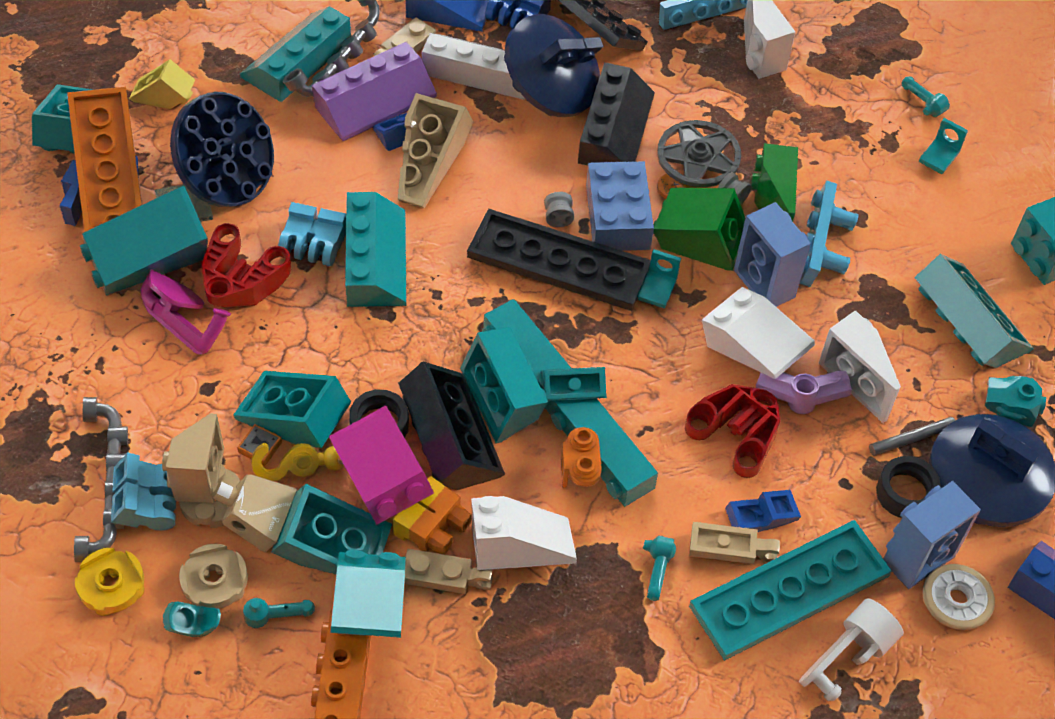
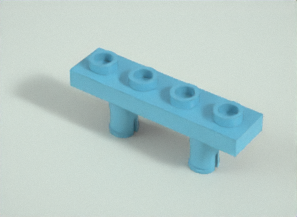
[659,0,747,30]
[799,180,858,287]

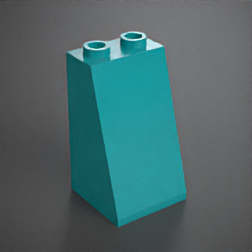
[80,186,208,296]

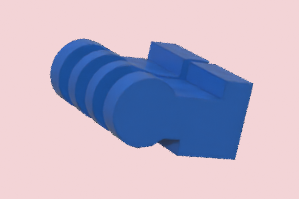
[485,0,551,29]

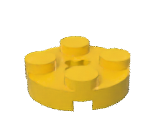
[75,548,145,616]

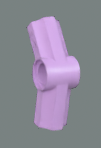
[756,370,852,414]

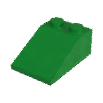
[750,143,798,222]

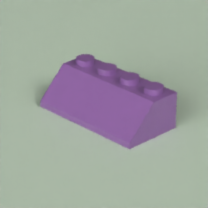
[312,42,437,141]

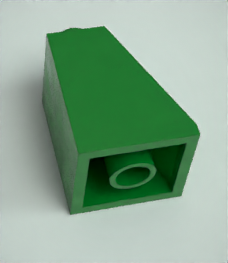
[653,188,746,271]

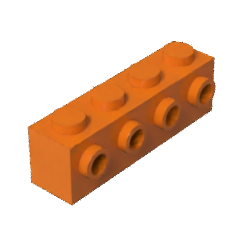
[309,610,371,719]

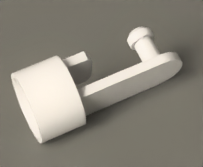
[799,598,904,701]

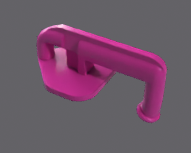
[141,270,231,355]

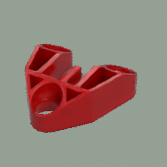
[201,223,291,307]
[685,384,780,478]

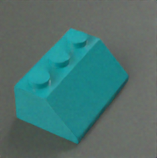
[460,327,548,443]

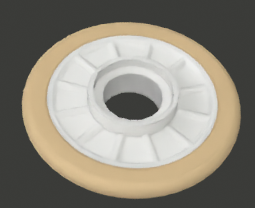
[923,564,995,630]

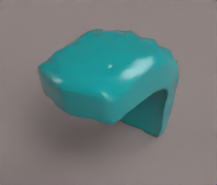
[163,601,221,637]

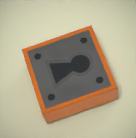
[237,424,282,466]

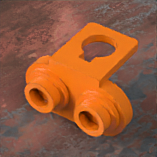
[561,427,601,488]

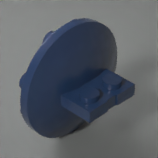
[504,14,604,117]
[170,92,274,207]
[929,414,1055,527]

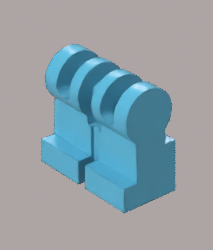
[278,202,346,266]
[111,452,176,531]

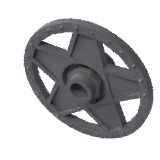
[657,120,741,187]

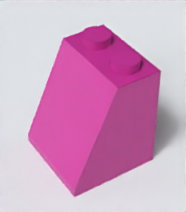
[329,406,434,525]

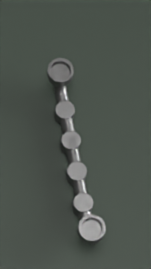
[283,0,380,97]
[74,397,128,562]

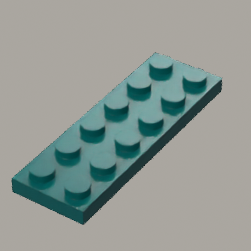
[689,520,892,661]

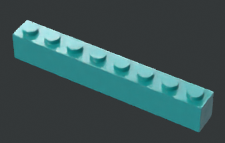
[482,299,658,507]

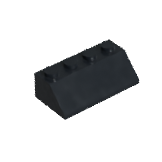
[578,62,655,166]
[398,361,505,490]

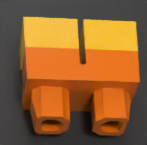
[393,476,472,555]

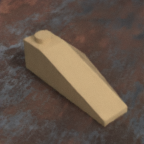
[398,93,474,208]

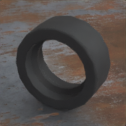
[349,389,409,438]
[876,456,941,518]

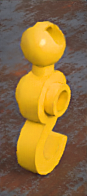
[251,443,344,481]

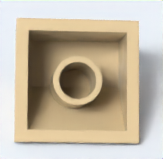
[162,413,224,504]

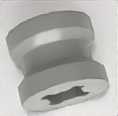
[718,172,752,204]
[544,192,574,227]

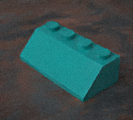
[240,6,351,102]
[345,192,407,307]
[914,253,1034,368]

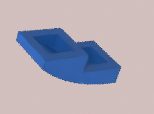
[59,160,82,226]
[725,490,801,532]

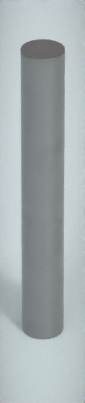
[869,417,955,456]

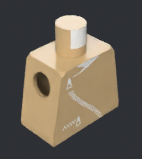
[212,474,297,552]

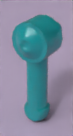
[902,76,950,117]
[643,535,676,601]
[243,598,315,628]

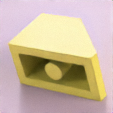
[129,59,195,109]

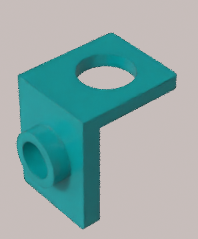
[919,118,968,174]
[638,249,681,308]

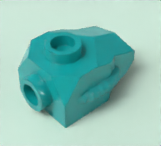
[985,376,1046,427]

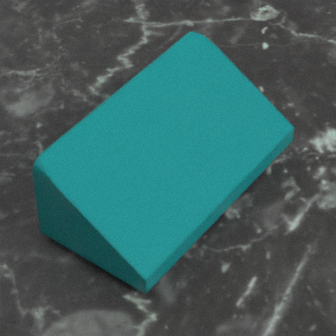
[541,367,607,401]

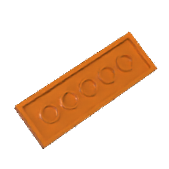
[67,86,142,232]

